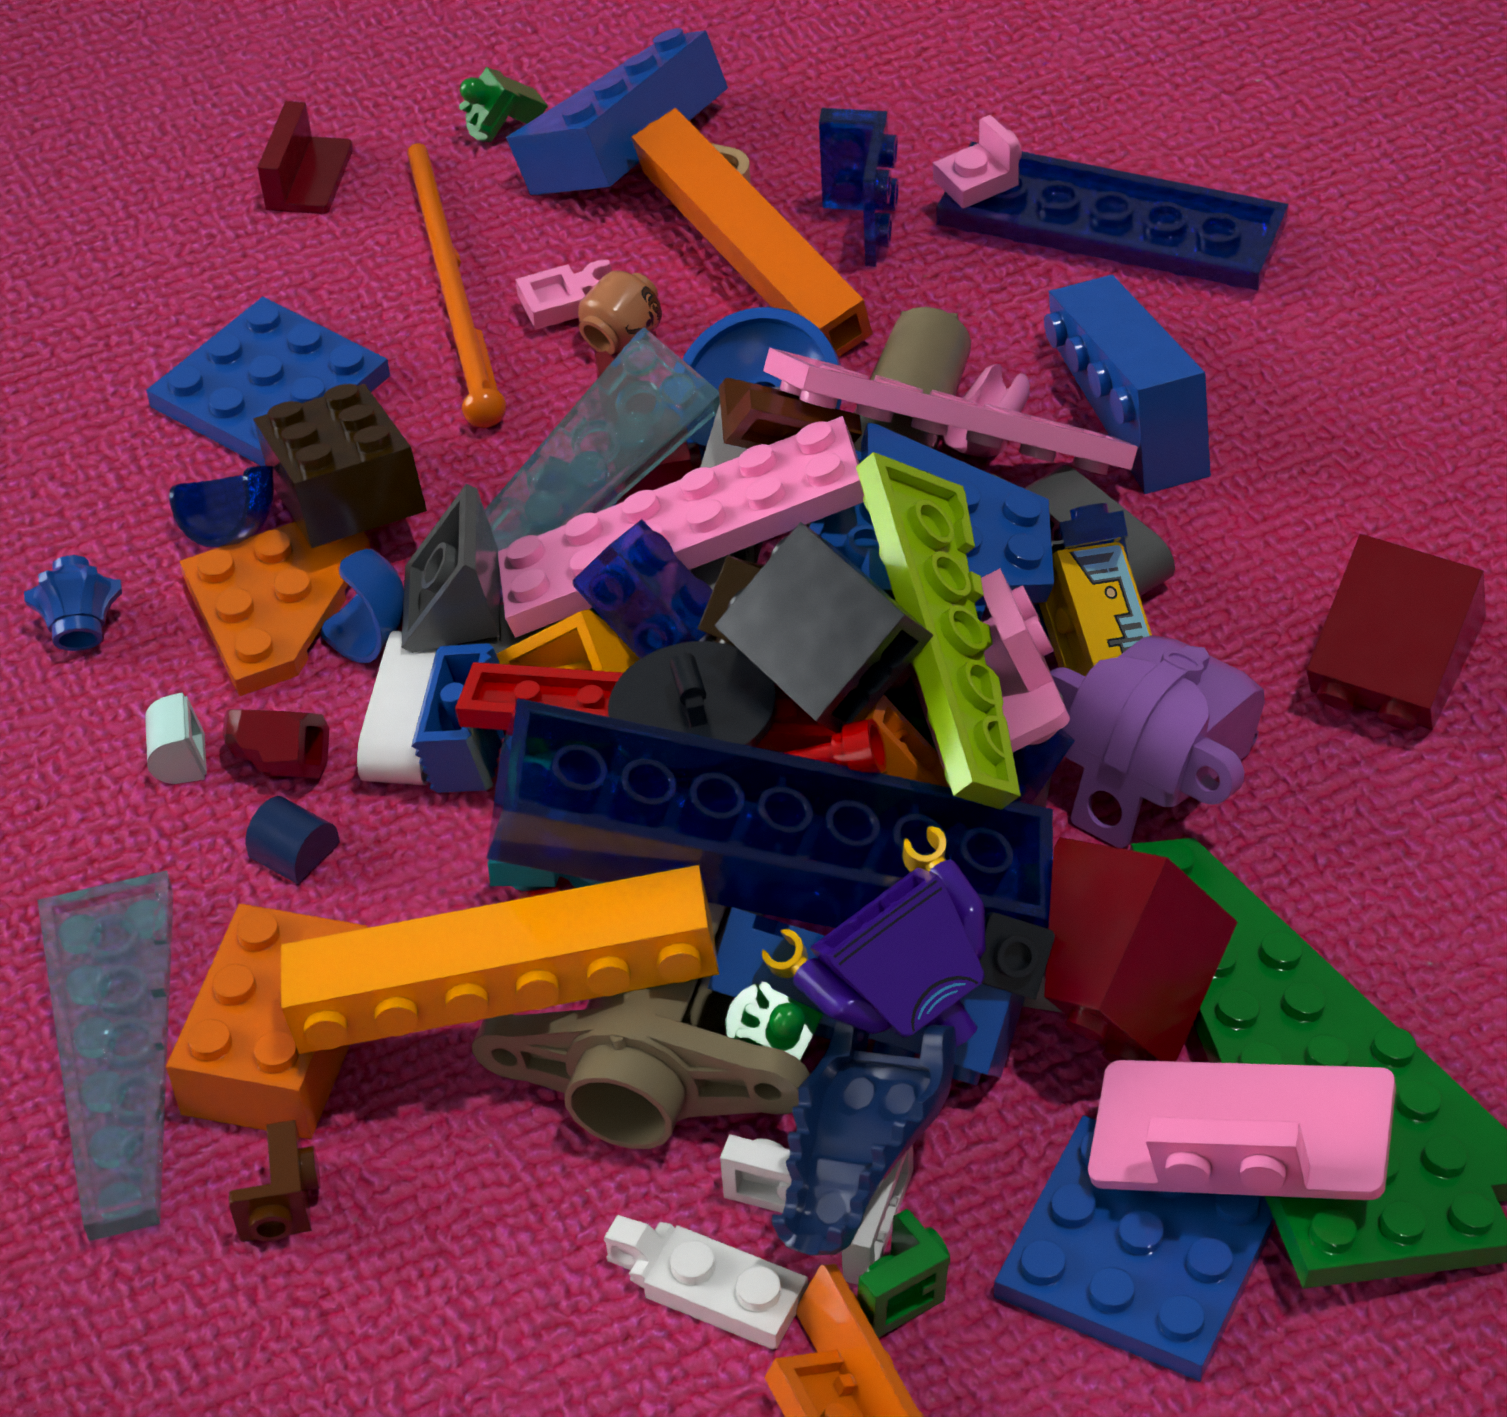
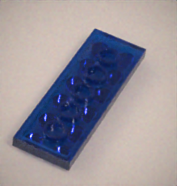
[936,141,1289,290]

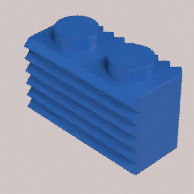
[411,643,505,793]

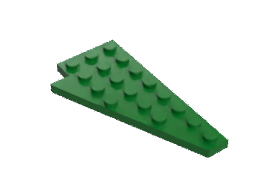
[1130,838,1507,1289]

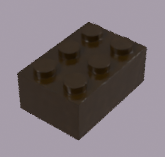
[253,384,427,548]

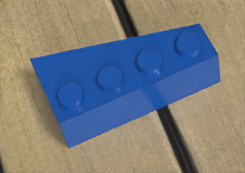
[506,28,728,195]
[1044,274,1211,494]
[707,907,1025,1086]

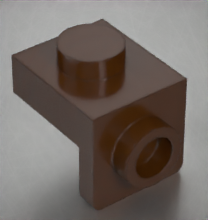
[228,1120,321,1242]

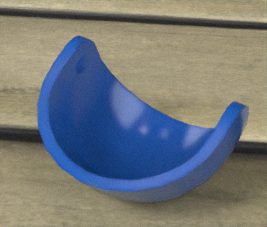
[321,549,404,663]

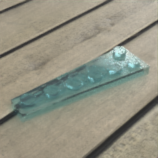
[485,327,720,604]
[37,870,173,1241]

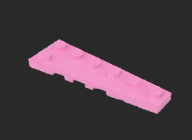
[763,347,1138,475]

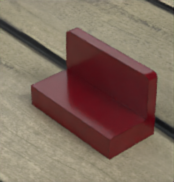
[257,101,353,214]

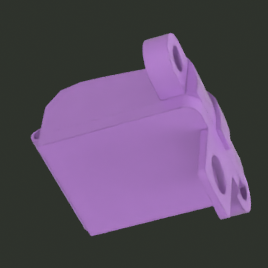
[1050,635,1265,849]

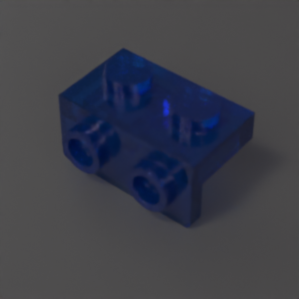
[572,519,713,659]

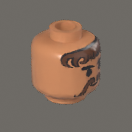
[578,270,662,355]

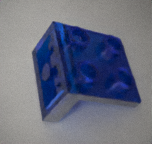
[819,108,899,267]

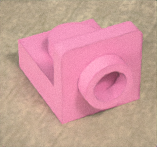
[933,115,1022,209]

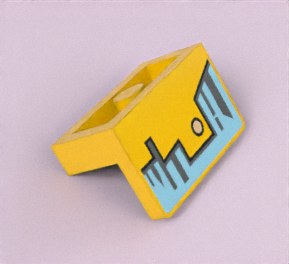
[1039,542,1152,677]

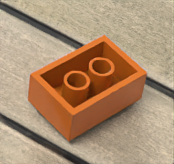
[166,903,368,1139]

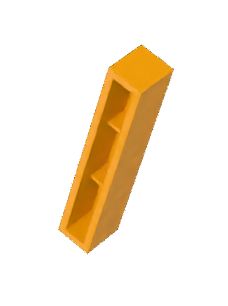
[281,865,719,1054]

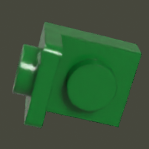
[857,1209,950,1338]

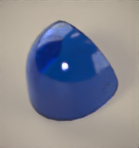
[169,466,274,548]

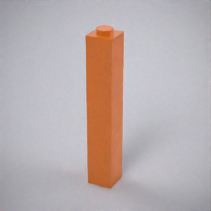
[631,108,873,358]

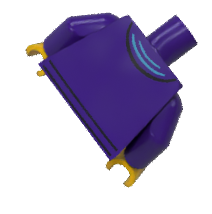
[762,827,986,1048]

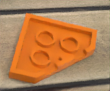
[179,522,371,697]

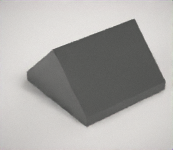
[401,484,500,653]

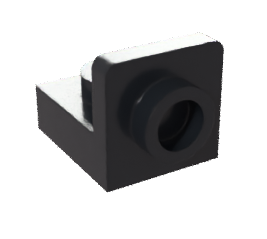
[979,912,1055,1000]

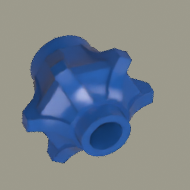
[24,555,122,651]

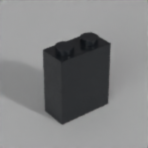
[714,522,934,733]

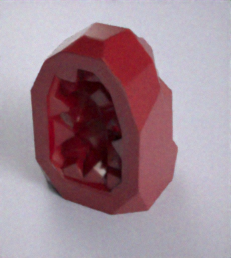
[222,709,330,778]

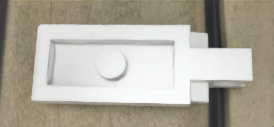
[604,1215,808,1350]

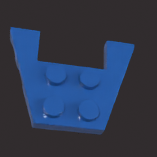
[861,423,1054,605]

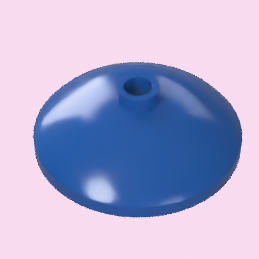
[672,307,842,461]

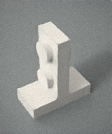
[720,1134,913,1285]

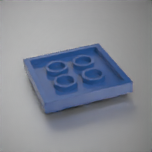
[146,296,390,469]
[994,1115,1276,1382]

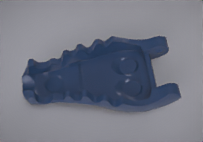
[772,1021,956,1255]

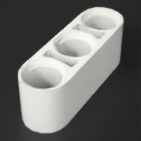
[357,631,458,785]

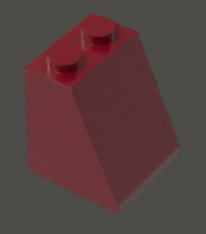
[1306,533,1486,730]
[1044,837,1238,1062]

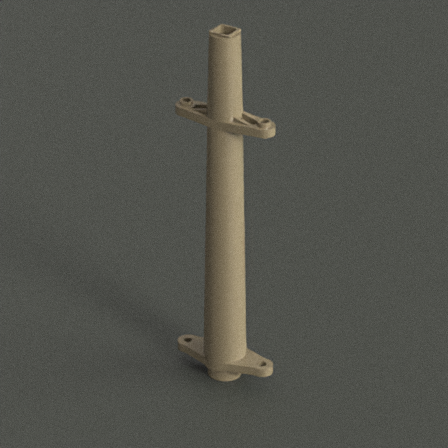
[472,307,1002,1149]

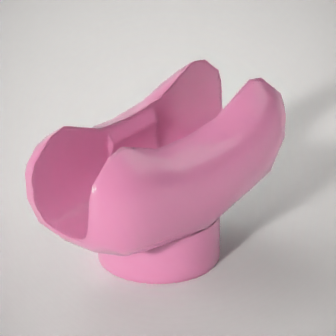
[940,364,1030,458]

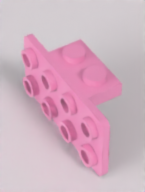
[910,569,1070,768]
[1088,1060,1396,1200]

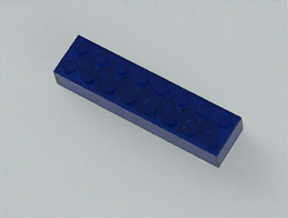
[486,698,1053,929]

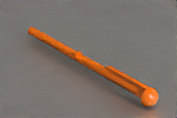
[407,143,506,428]

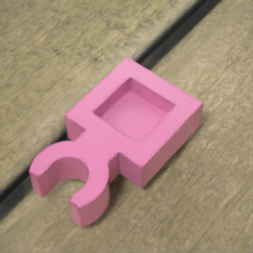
[516,260,611,330]

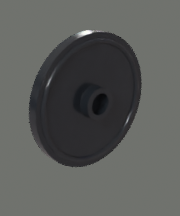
[608,641,777,772]

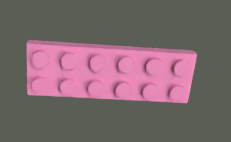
[498,416,864,638]

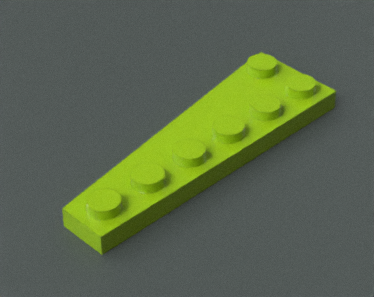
[856,452,1020,810]

